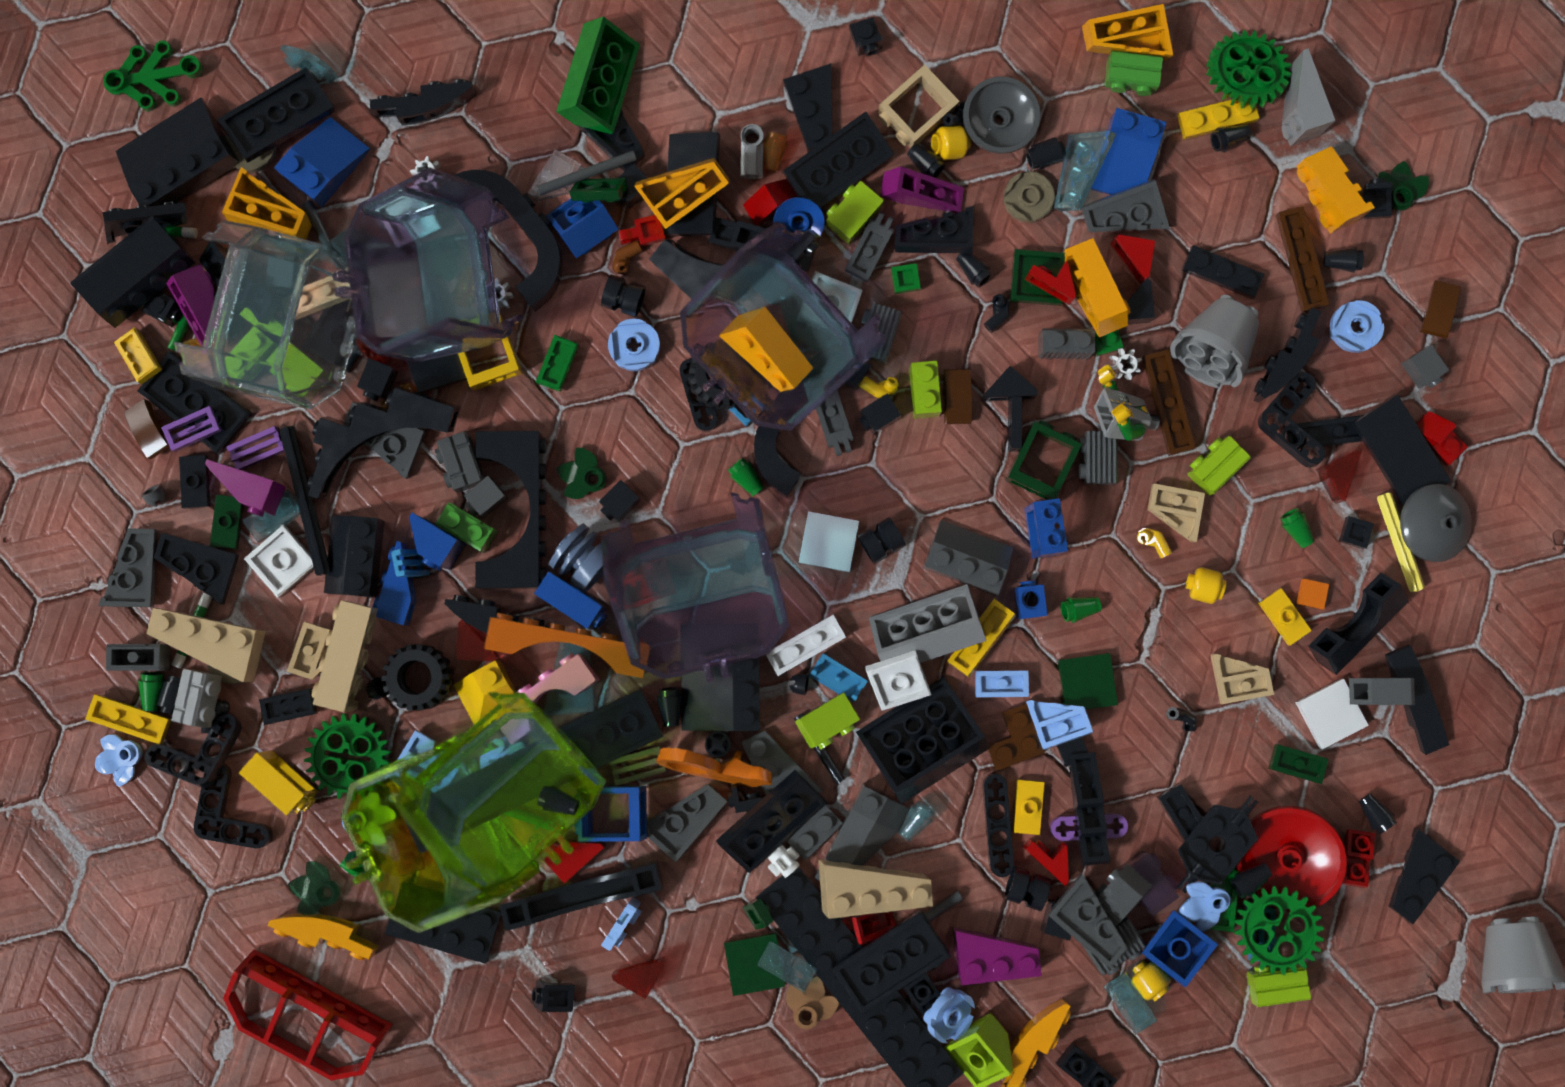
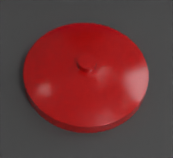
[1236,806,1347,912]

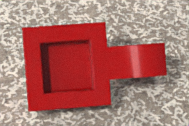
[618,215,665,247]

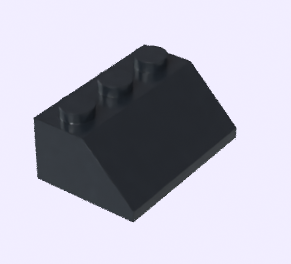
[324,516,385,598]

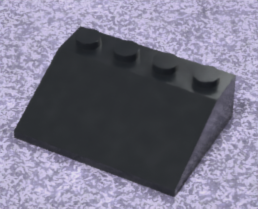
[116,97,240,206]
[681,625,760,731]
[856,677,990,804]

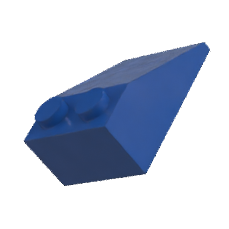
[1090,108,1166,195]
[274,117,371,208]

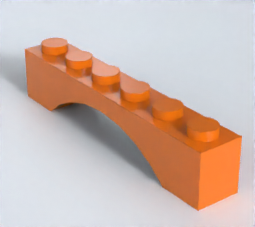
[484,613,649,678]

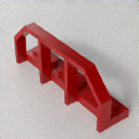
[223,949,393,1081]

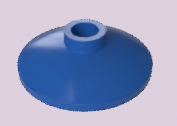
[773,197,825,240]

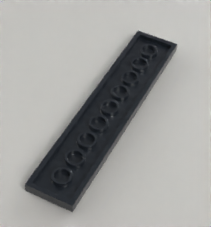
[398,689,663,854]
[756,867,964,1087]

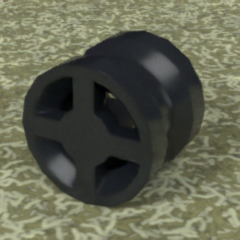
[705,731,731,758]

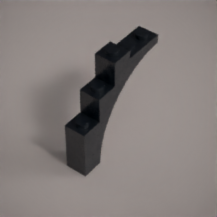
[649,230,821,304]
[308,387,461,499]

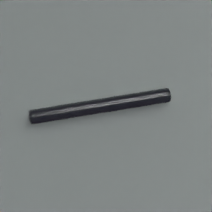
[280,426,331,576]

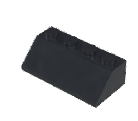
[70,216,195,328]

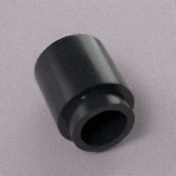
[1026,137,1066,170]
[157,675,181,715]

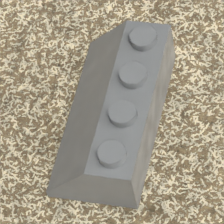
[869,584,987,663]

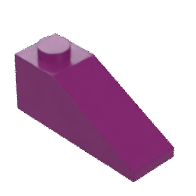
[880,166,964,213]
[166,264,216,353]
[205,460,286,517]

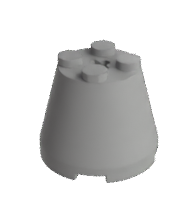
[1170,295,1259,388]
[1481,917,1565,994]

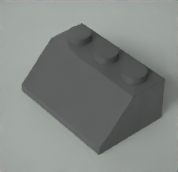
[922,520,1013,596]

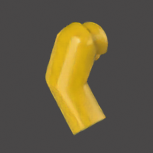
[859,376,899,398]
[1137,528,1172,559]

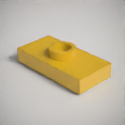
[114,327,162,384]
[1258,588,1312,646]
[1013,779,1044,835]

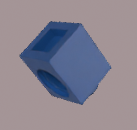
[1014,580,1048,620]

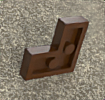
[988,703,1045,771]

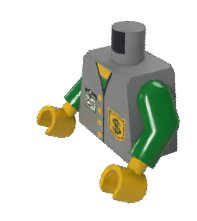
[1094,364,1160,441]

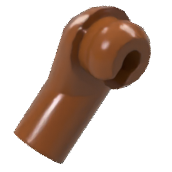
[612,240,642,275]

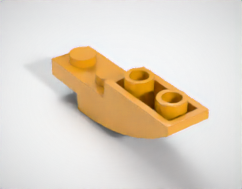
[267,913,379,960]
[1001,999,1071,1087]

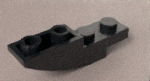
[369,79,476,126]
[708,217,815,272]
[1253,308,1321,402]
[445,595,549,633]

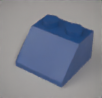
[545,198,618,258]
[409,513,466,571]
[1141,910,1218,987]

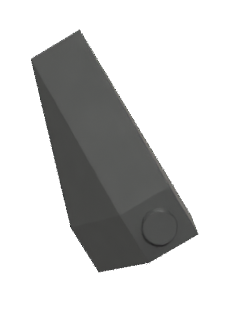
[814,784,909,881]

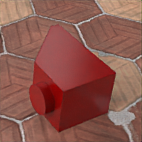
[543,839,606,883]

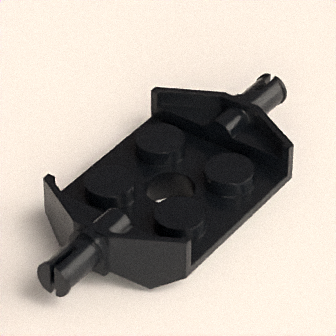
[1177,795,1259,894]

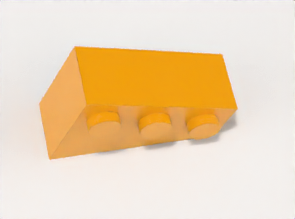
[1082,4,1173,61]
[1296,146,1375,234]
[634,158,730,229]
[222,167,312,248]
[1064,238,1130,337]
[718,307,813,392]

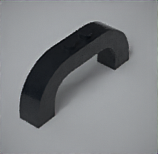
[437,170,563,312]
[754,351,871,498]

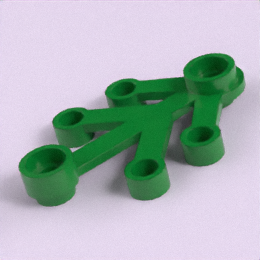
[103,40,203,112]

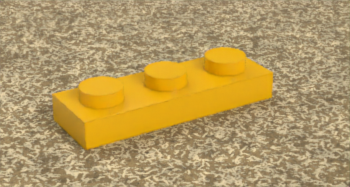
[1177,100,1260,140]
[947,599,1016,678]
[85,694,172,744]

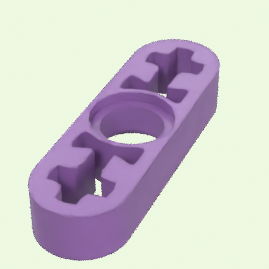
[1050,813,1128,841]

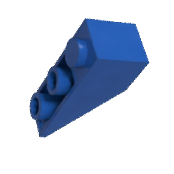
[372,541,417,626]

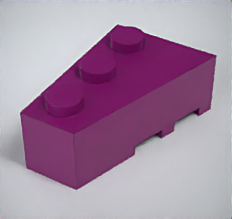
[952,926,1042,985]

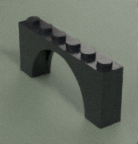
[475,431,547,589]

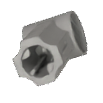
[740,124,764,179]

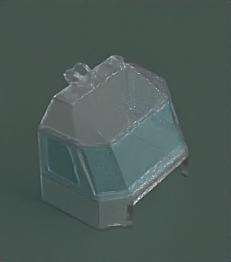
[174,220,367,410]

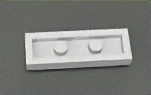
[765,615,846,676]

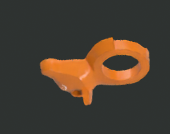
[656,748,773,788]

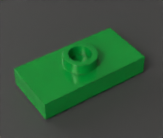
[536,334,579,393]

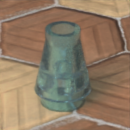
[898,801,935,842]

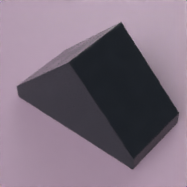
[1127,278,1155,324]
[983,366,1038,402]

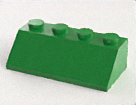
[556,16,640,134]

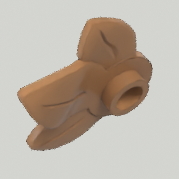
[786,976,839,1029]

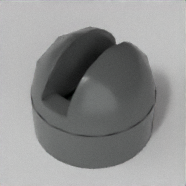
[141,484,166,507]

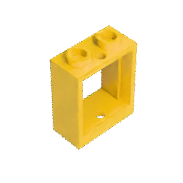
[450,311,523,391]
[239,750,319,816]

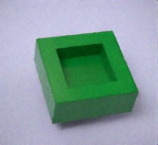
[891,263,921,294]
[1095,330,1124,357]

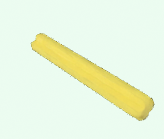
[1377,492,1425,592]

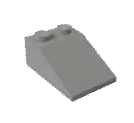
[1282,48,1335,147]

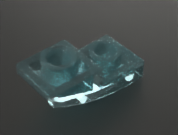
[280,45,337,84]
[243,490,300,543]
[757,941,817,993]
[1104,972,1157,1035]

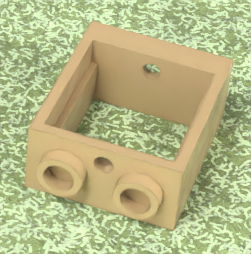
[878,65,960,148]

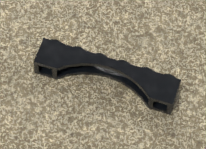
[499,860,664,931]

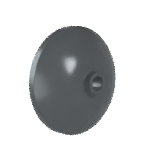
[963,77,1040,154]
[1400,484,1472,562]

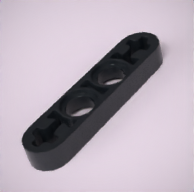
[982,773,1014,877]

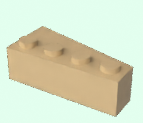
[312,600,378,712]
[147,608,266,683]
[818,859,933,919]

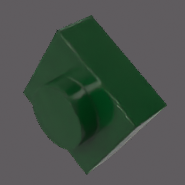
[742,898,774,930]

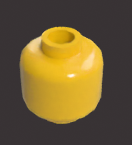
[931,125,971,160]
[1185,567,1227,604]
[1131,960,1171,1002]

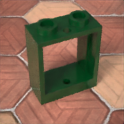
[1005,421,1082,500]

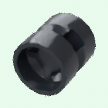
[601,274,646,318]
[857,517,906,565]
[1004,867,1051,912]

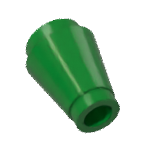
[728,457,764,497]
[1280,508,1315,548]
[1060,597,1102,623]
[138,672,165,711]

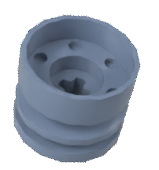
[549,523,619,593]

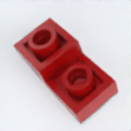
[1342,829,1375,888]

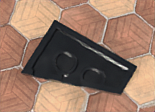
[783,63,832,152]
[102,202,187,244]
[895,206,974,253]

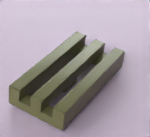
[609,746,667,786]

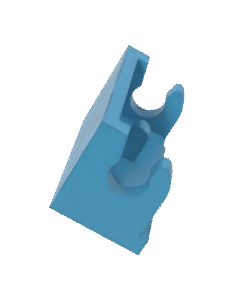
[809,653,868,703]

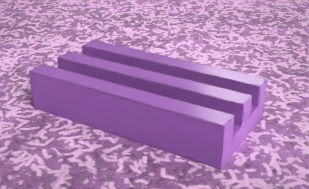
[161,406,223,452]
[226,426,285,470]

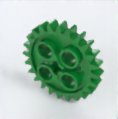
[1206,30,1291,109]
[304,713,392,799]
[1234,886,1324,975]

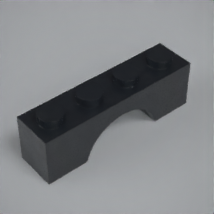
[1308,572,1409,675]

